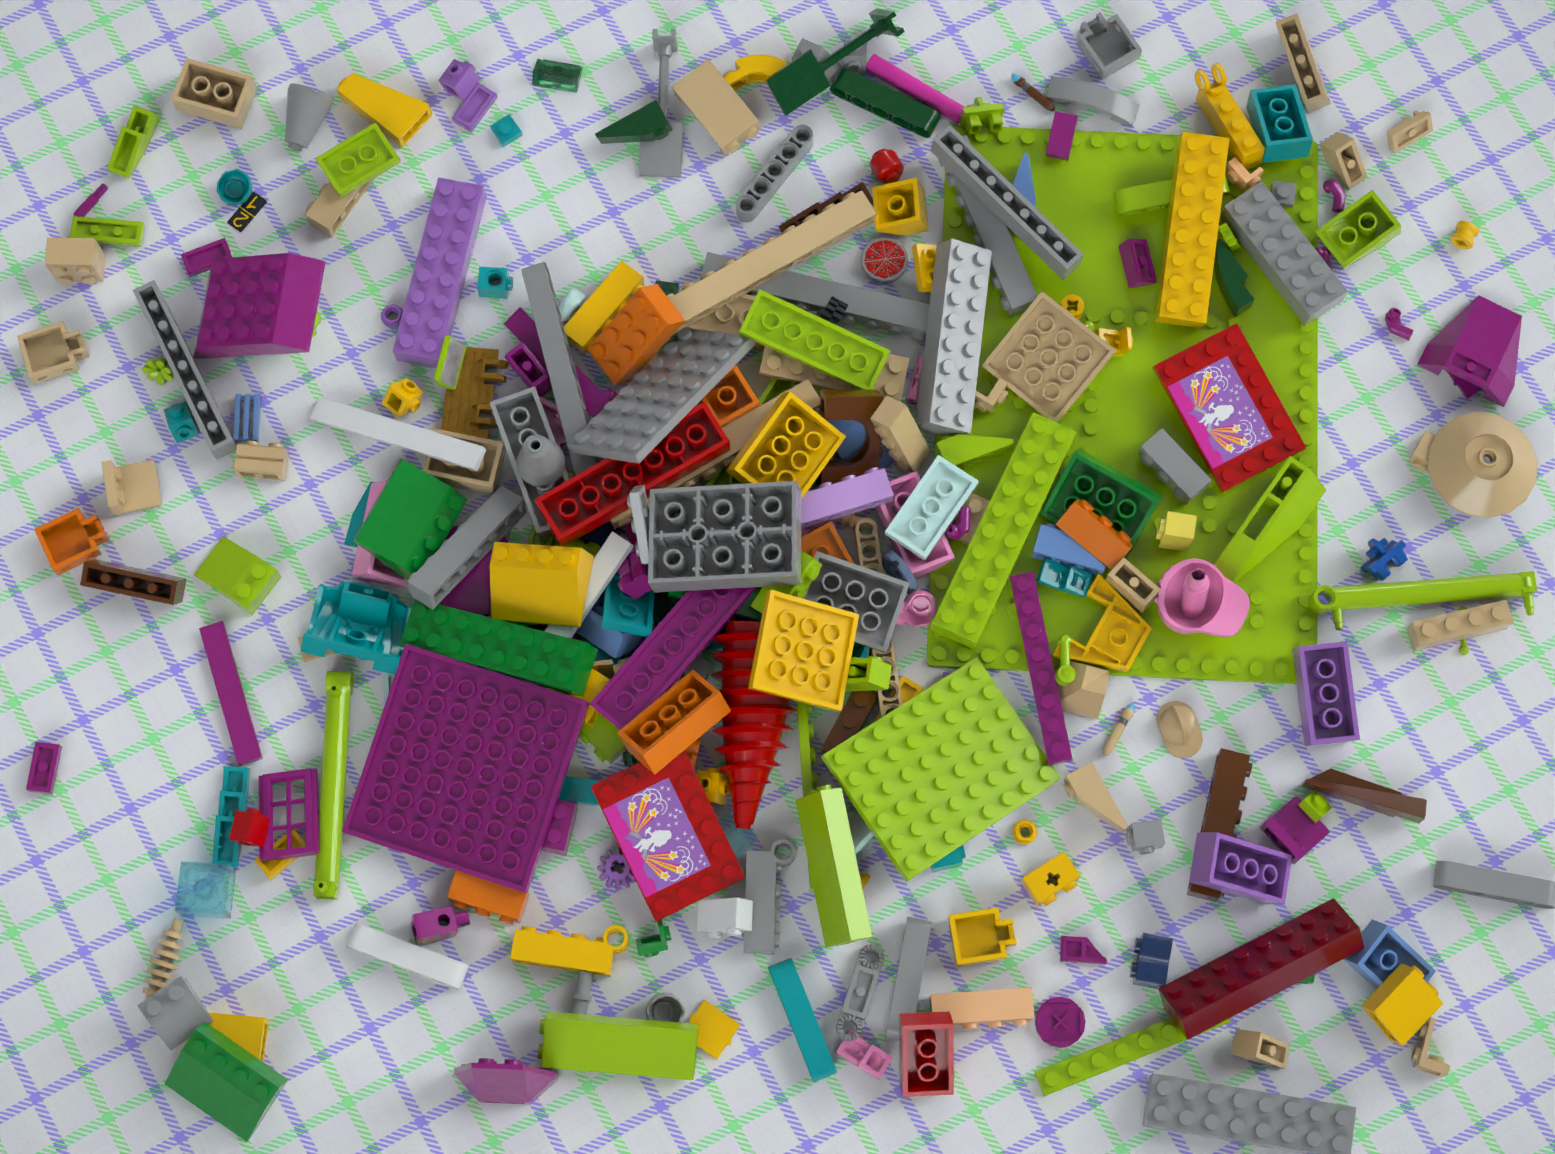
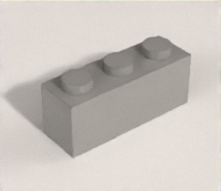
[1138,428,1212,505]

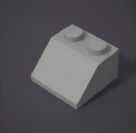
[137,976,214,1050]

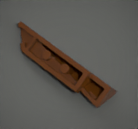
[1302,769,1427,824]

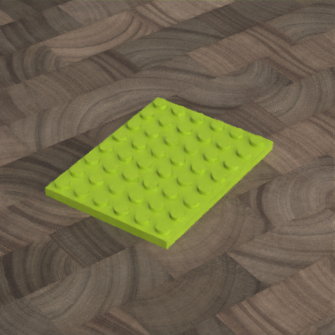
[821,657,1062,882]

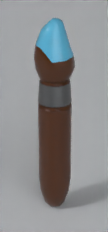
[1011,73,1055,112]

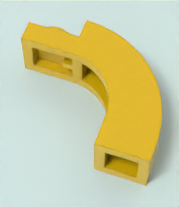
[723,54,788,91]

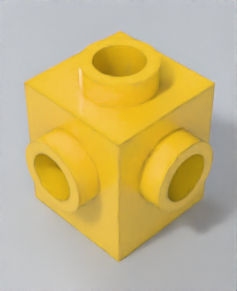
[381,378,424,418]
[697,767,730,806]

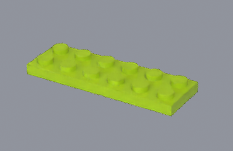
[739,289,890,390]

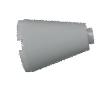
[285,83,334,151]
[516,434,565,486]

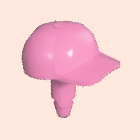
[1154,558,1250,637]

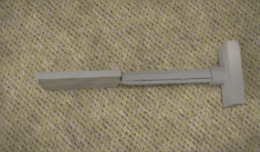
[639,29,683,177]

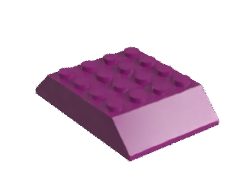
[193,253,326,359]

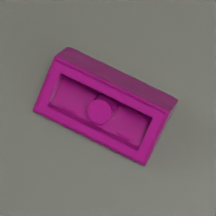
[1119,239,1157,288]

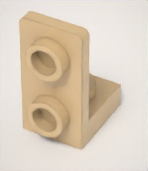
[1411,1017,1450,1077]

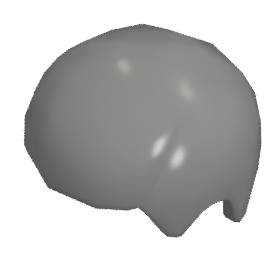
[646,992,685,1023]

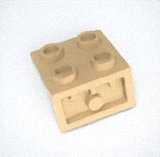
[101,460,162,515]

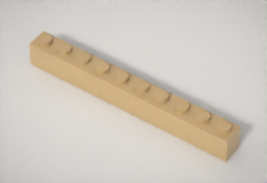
[667,190,877,334]
[609,379,820,529]

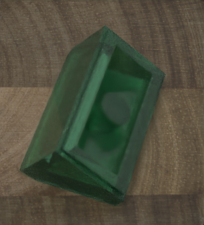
[532,59,583,93]

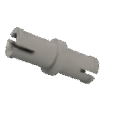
[571,971,594,1015]

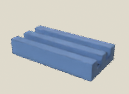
[233,394,261,442]

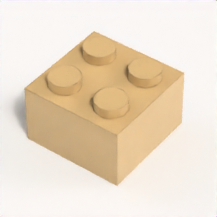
[45,237,105,284]

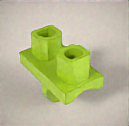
[959,97,1005,134]

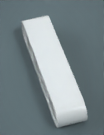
[346,923,469,990]

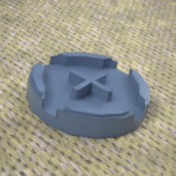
[881,550,918,594]

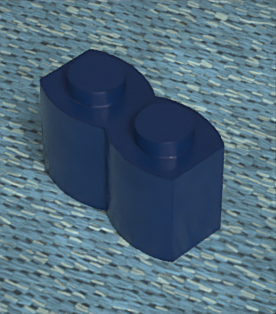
[1129,933,1173,989]

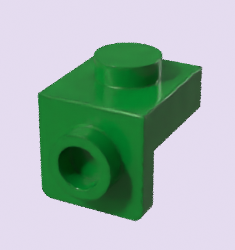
[636,919,671,957]

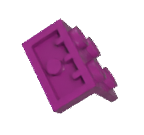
[1260,796,1330,864]

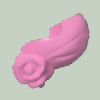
[896,590,937,627]

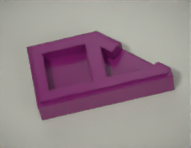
[1060,936,1107,965]

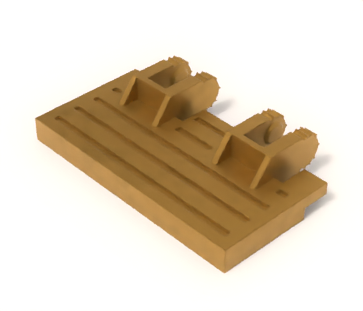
[441,347,508,439]

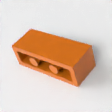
[1056,499,1133,570]
[447,870,529,925]

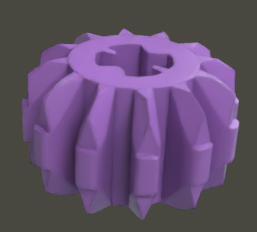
[597,847,636,891]

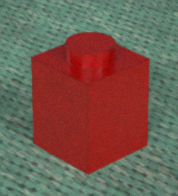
[229,808,270,847]

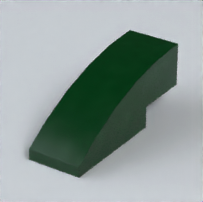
[1214,239,1254,317]

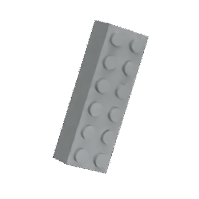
[1220,182,1348,326]
[489,386,569,541]

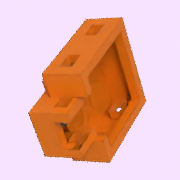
[34,508,109,575]

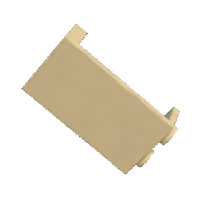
[672,59,761,156]

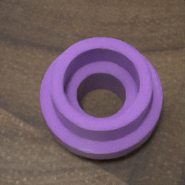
[381,304,403,328]

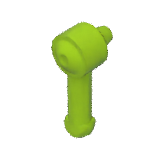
[1054,635,1076,686]

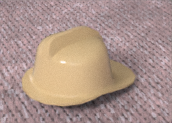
[1156,701,1203,758]

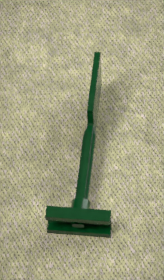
[765,9,905,116]

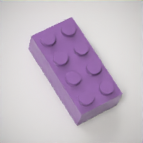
[1292,641,1360,746]
[1189,832,1292,905]

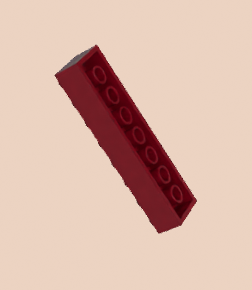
[1158,898,1364,1040]

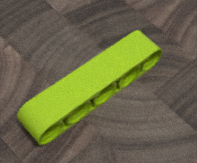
[1113,173,1230,216]

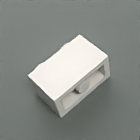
[697,897,753,938]

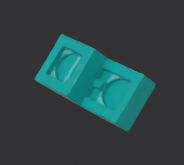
[1036,558,1093,597]

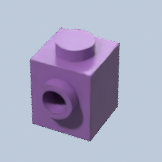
[438,59,480,101]

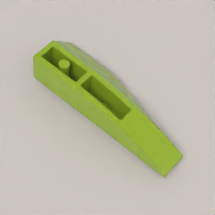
[1214,456,1326,583]

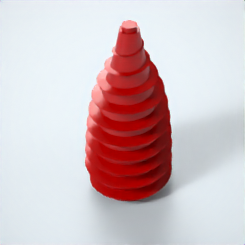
[711,621,798,830]

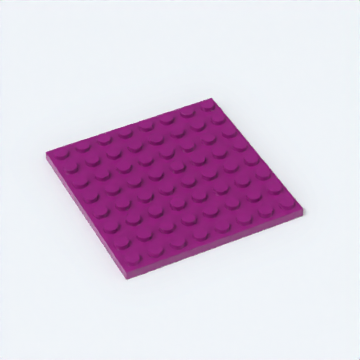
[342,644,590,893]

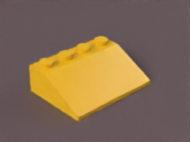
[726,392,846,499]
[490,542,594,627]

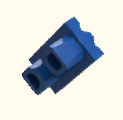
[1360,538,1408,581]

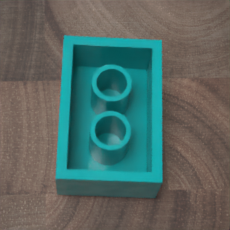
[1246,84,1313,163]

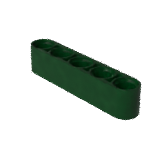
[829,68,941,138]

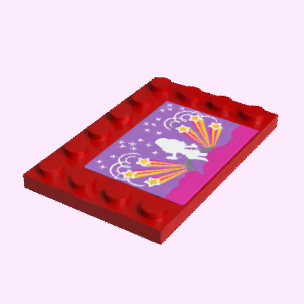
[1152,323,1306,493]
[590,750,746,922]

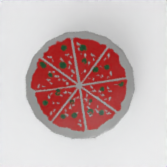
[861,237,908,283]

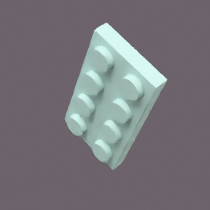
[884,455,979,560]

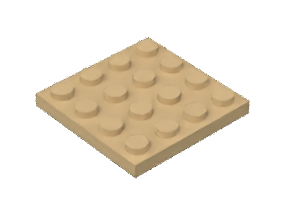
[981,291,1117,423]

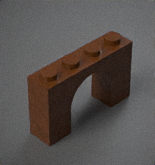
[816,389,885,486]

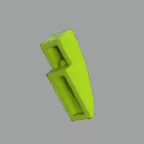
[107,105,161,178]

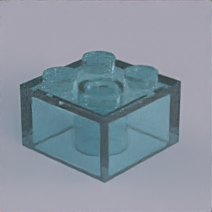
[175,861,236,919]

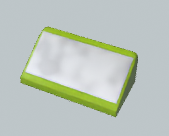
[434,335,466,390]

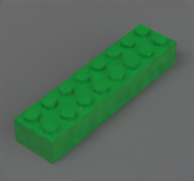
[400,598,598,696]

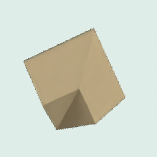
[1057,661,1109,719]

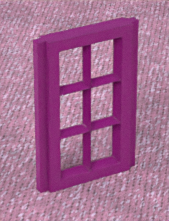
[259,768,319,861]

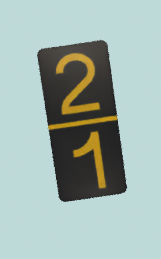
[227,192,267,232]

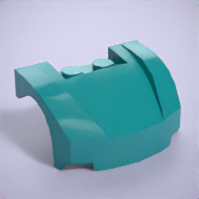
[300,581,412,675]

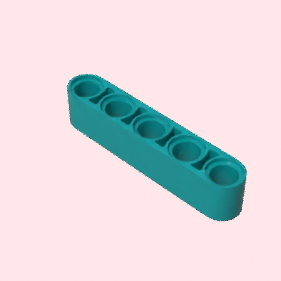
[768,958,837,1082]

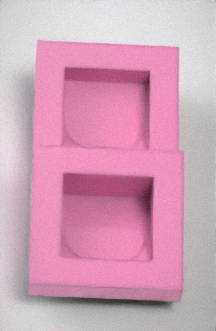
[835,1030,893,1080]

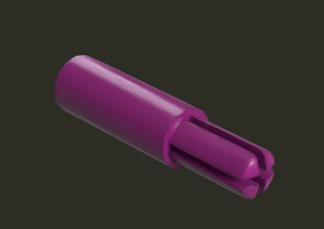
[73,183,108,217]

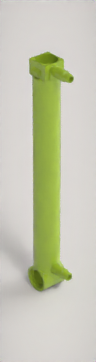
[1308,571,1537,630]
[313,671,354,900]

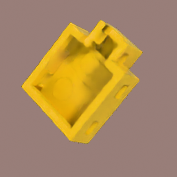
[948,907,1017,967]

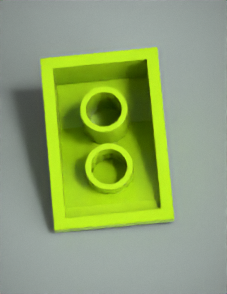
[1315,190,1401,269]
[194,536,281,615]

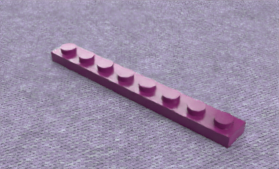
[1010,571,1073,766]

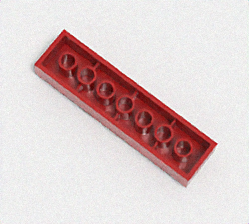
[534,401,730,547]

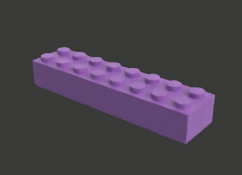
[393,177,487,368]

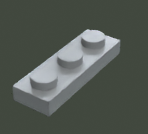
[627,485,649,564]

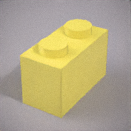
[1155,511,1197,552]

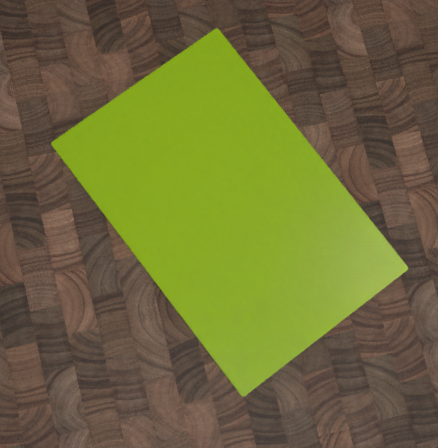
[926,125,1318,684]

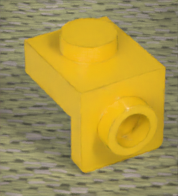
[1094,327,1133,357]

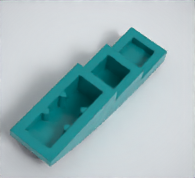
[212,766,250,867]

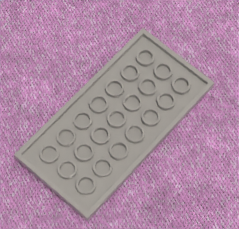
[567,329,756,463]

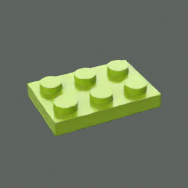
[315,122,401,198]

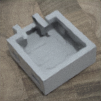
[1076,12,1142,80]

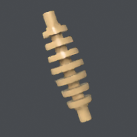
[142,918,184,1000]

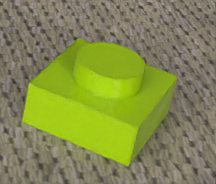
[1299,790,1332,823]

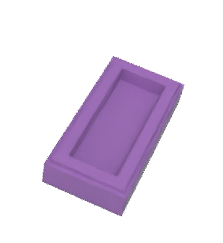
[452,83,498,133]

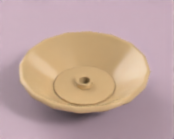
[1427,412,1538,518]

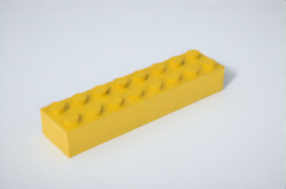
[1154,131,1230,329]

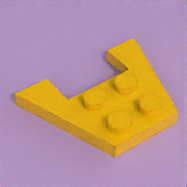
[1052,573,1152,672]

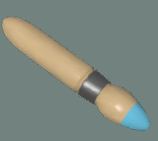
[1103,703,1135,756]

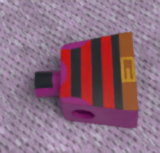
[411,906,470,946]

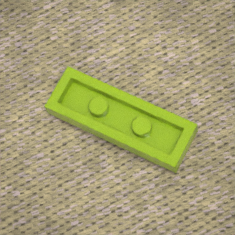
[70,216,145,247]

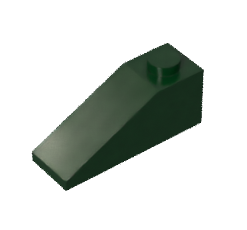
[595,100,673,144]

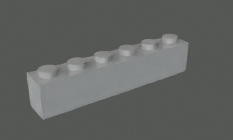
[407,485,526,610]

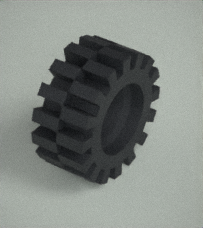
[820,296,849,326]

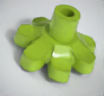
[142,358,173,385]

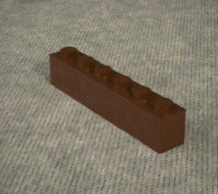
[1187,748,1252,902]

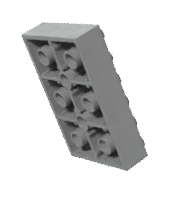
[648,481,801,592]

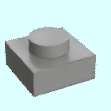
[1270,180,1296,208]

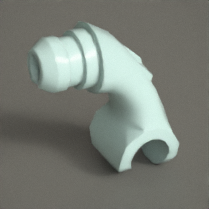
[559,289,585,324]

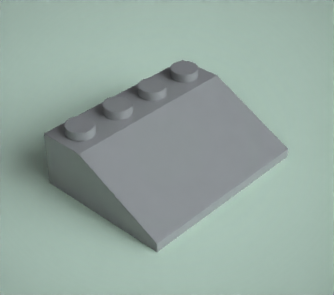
[803,551,910,653]

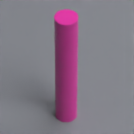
[865,54,965,124]

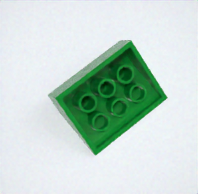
[1040,449,1163,559]
[353,459,468,580]
[165,1022,288,1142]

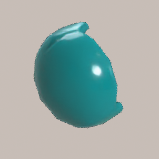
[217,169,253,205]

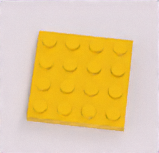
[748,590,859,712]

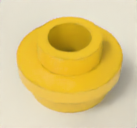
[1012,820,1037,845]

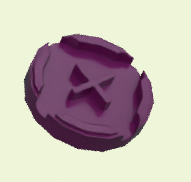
[1035,997,1086,1048]

